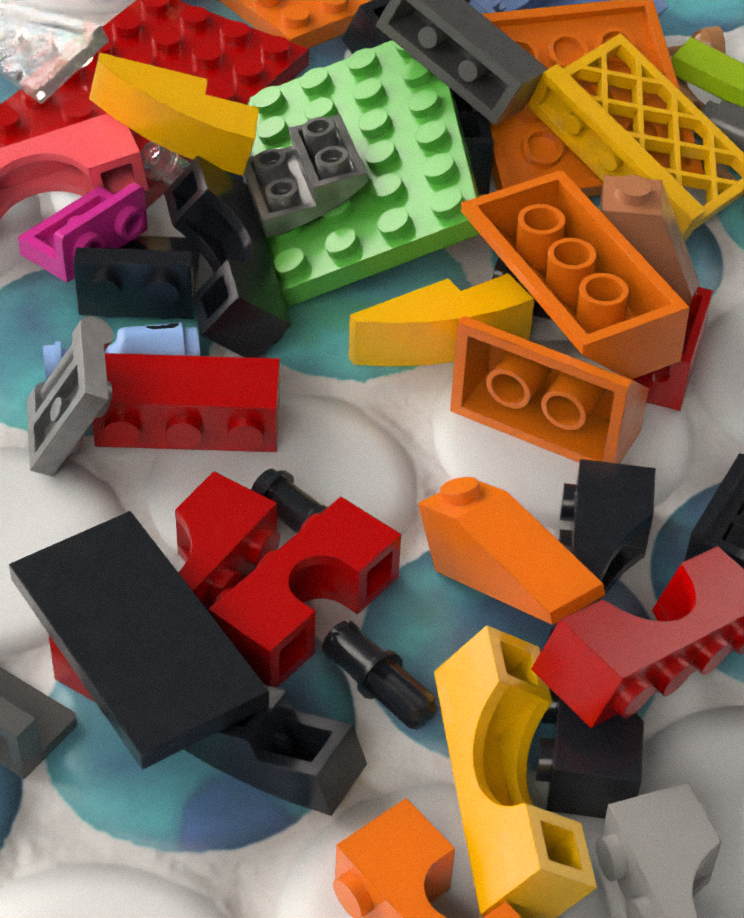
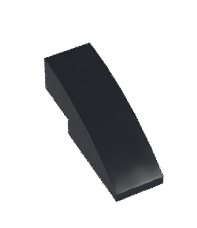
[183,685,367,816]

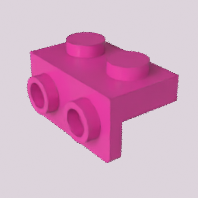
[18,182,148,283]

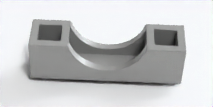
[596,782,722,918]

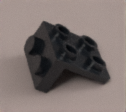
[73,236,201,319]

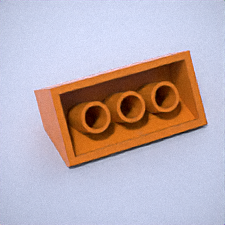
[461,170,690,379]

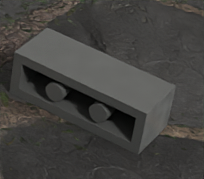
[375,0,548,125]

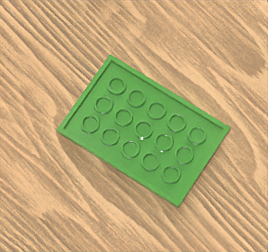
[247,40,480,308]

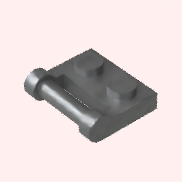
[27,315,114,477]

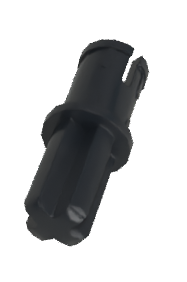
[322,621,438,730]

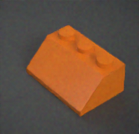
[450,316,649,464]

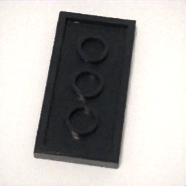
[9,511,269,770]

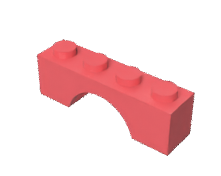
[0,113,149,220]

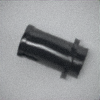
[251,468,328,533]

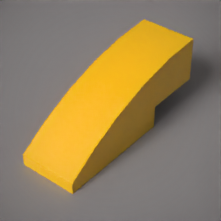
[89,52,259,176]
[348,273,534,367]

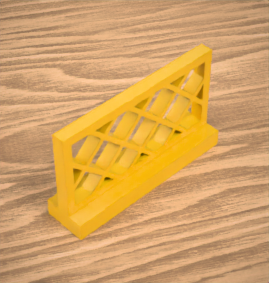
[527,33,744,242]

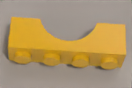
[434,625,597,918]

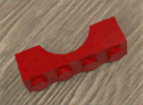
[49,471,280,703]
[531,546,744,728]

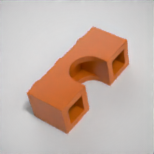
[333,798,522,918]

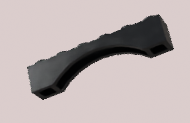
[535,459,656,819]

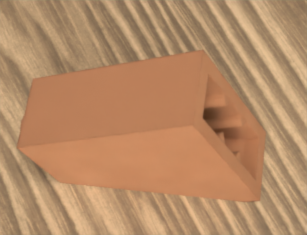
[599,175,700,308]

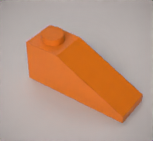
[418,477,605,625]

